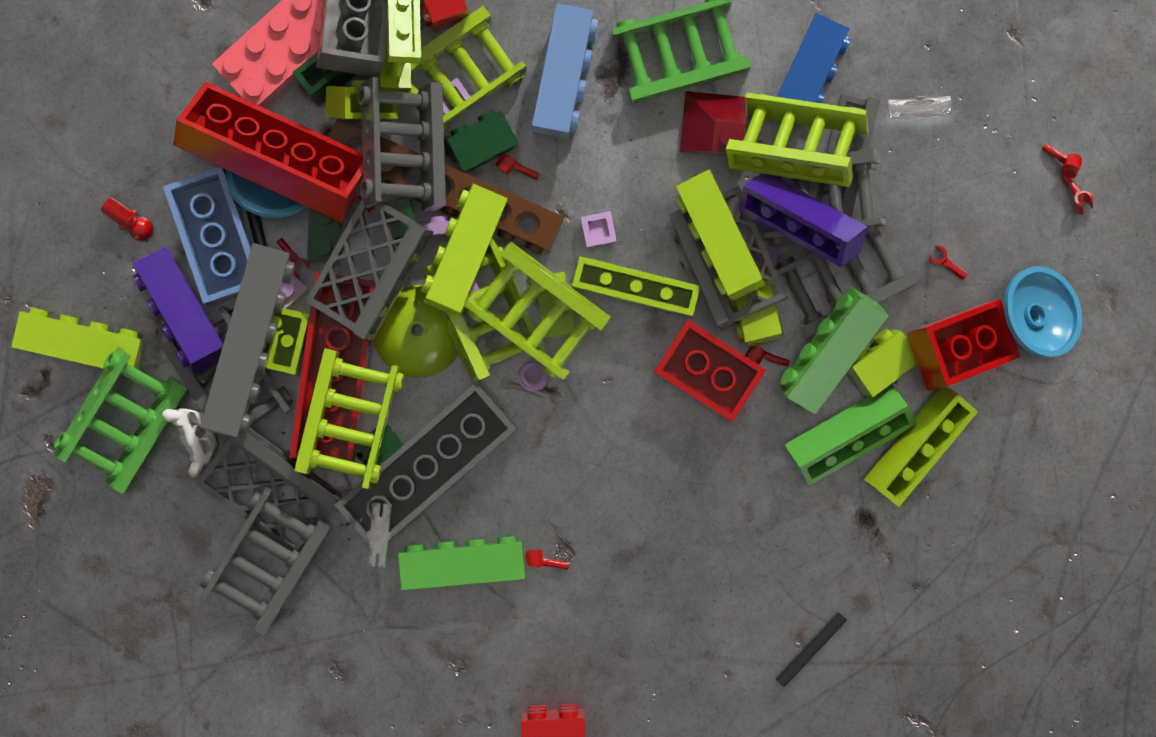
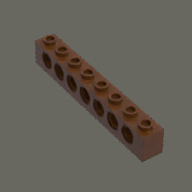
[329,118,564,255]

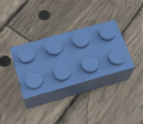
[532,3,598,140]
[163,167,252,306]

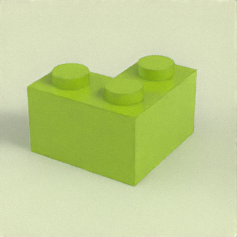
[266,308,310,377]

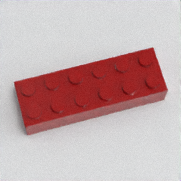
[173,81,363,222]
[289,272,376,462]

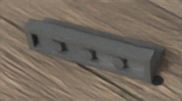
[816,94,880,217]

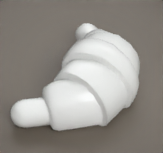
[162,408,217,478]

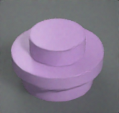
[518,360,548,391]

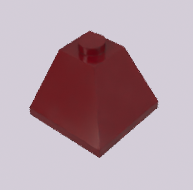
[680,91,746,157]

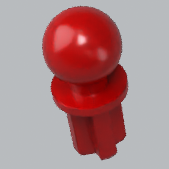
[101,197,153,241]

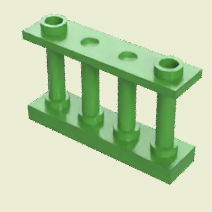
[612,0,751,104]
[53,346,187,494]

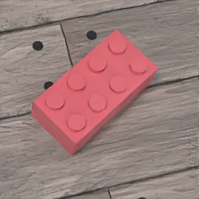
[212,0,323,108]

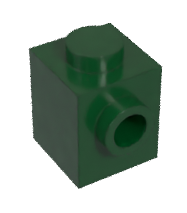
[356,423,405,465]

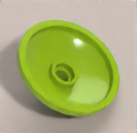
[373,285,459,377]

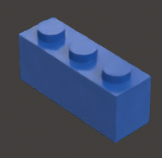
[777,13,851,103]

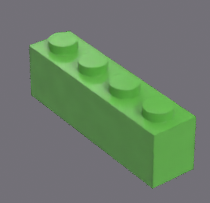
[778,286,889,414]
[784,384,916,486]
[398,536,526,590]

